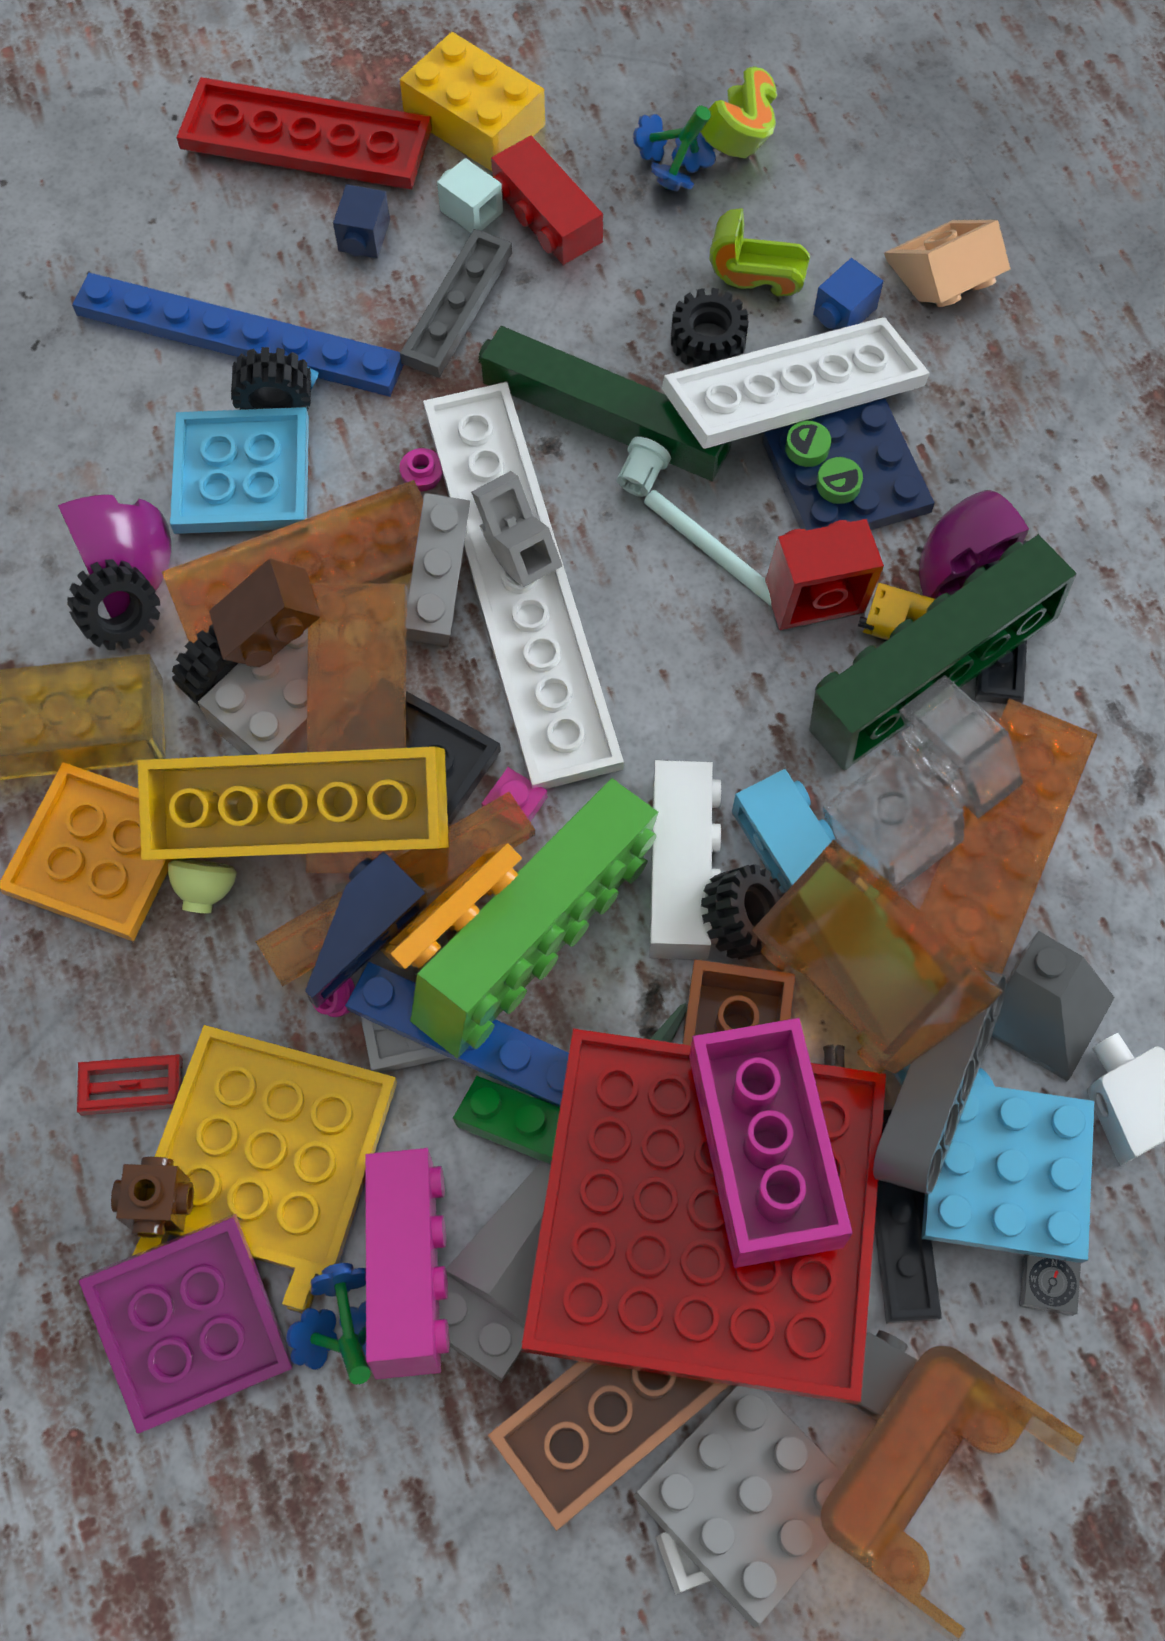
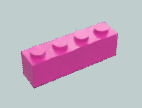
[365,1148,450,1380]

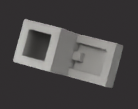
[471,471,563,587]

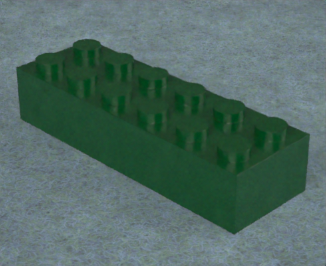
[809,534,1077,771]

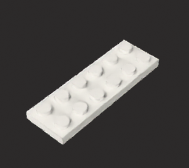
[662,317,930,449]

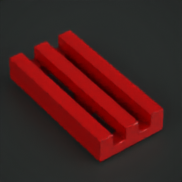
[77,1054,183,1116]

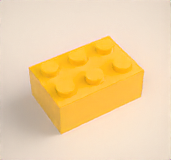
[399,32,545,172]

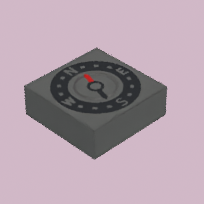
[1020,1254,1081,1316]

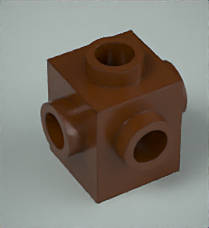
[111,1156,194,1238]

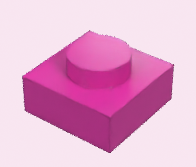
[481,767,548,834]

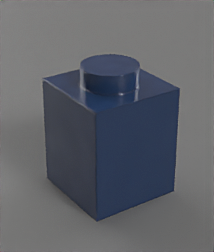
[333,184,390,258]

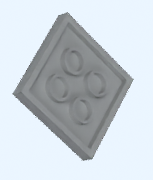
[633,1386,868,1628]

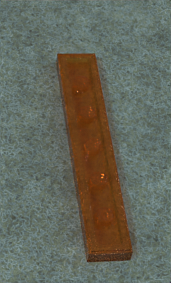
[255,791,535,987]

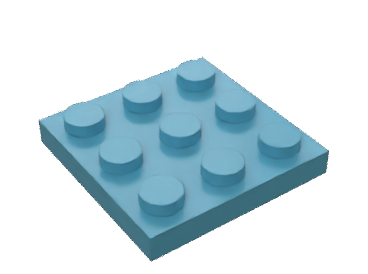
[170,407,309,534]
[921,1083,1094,1263]

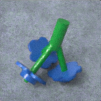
[633,105,716,191]
[286,1263,371,1385]

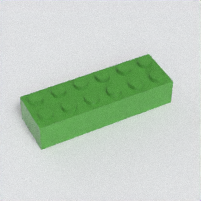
[410,778,659,1059]

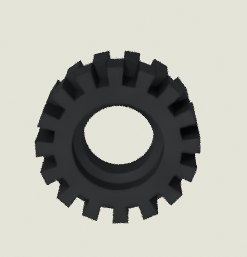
[671,288,749,368]
[231,347,311,411]
[67,559,160,651]
[172,624,238,708]
[701,864,791,960]

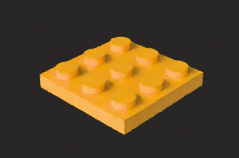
[0,762,173,942]
[381,843,522,969]

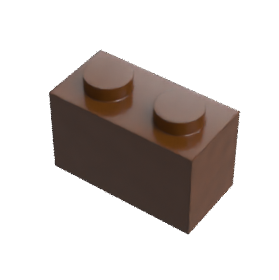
[209,558,321,668]

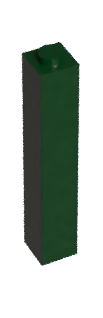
[478,325,732,482]

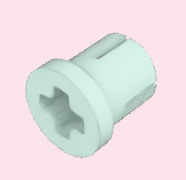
[617,437,671,497]

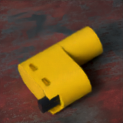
[858,583,935,640]

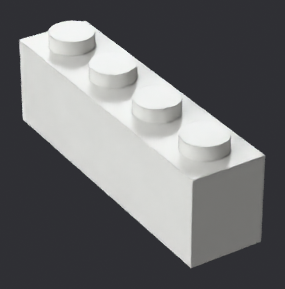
[649,760,721,960]

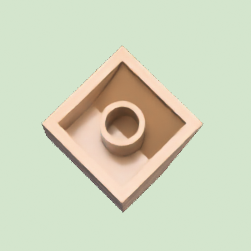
[884,220,1010,307]

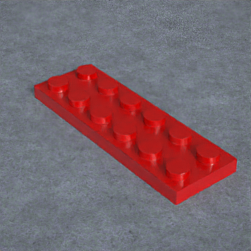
[176,77,432,190]

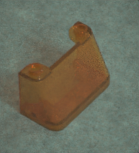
[752,839,1004,1074]

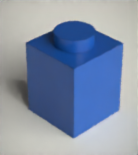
[813,258,884,330]

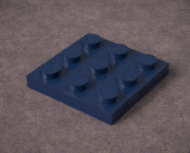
[762,398,935,531]

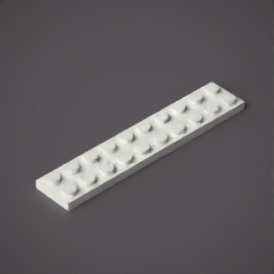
[423,382,624,789]

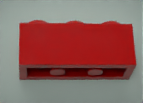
[491,135,603,265]

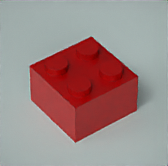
[765,519,884,630]

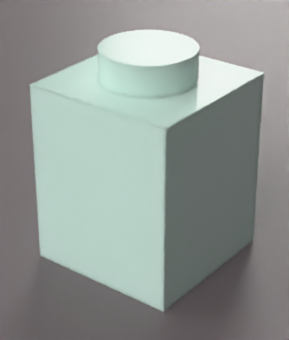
[437,158,503,233]

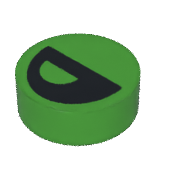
[785,421,831,467]
[816,457,863,504]

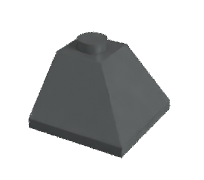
[991,931,1115,1081]

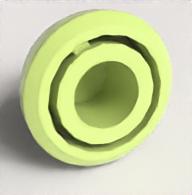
[168,859,237,913]

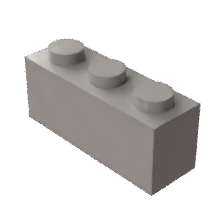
[403,493,470,647]

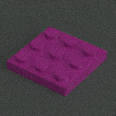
[78,1214,294,1434]

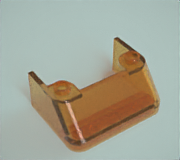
[821,1346,1084,1641]

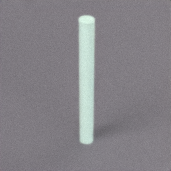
[644,490,771,606]

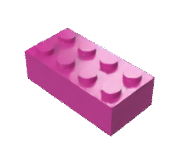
[689,1018,852,1268]

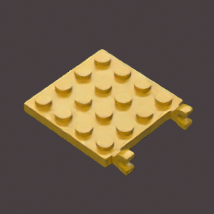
[132,1025,397,1314]

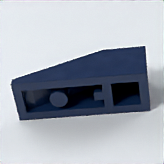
[305,851,427,1008]

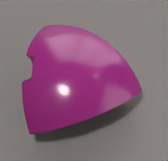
[919,490,1029,599]
[58,494,171,618]

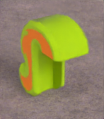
[701,66,777,158]
[709,208,810,296]

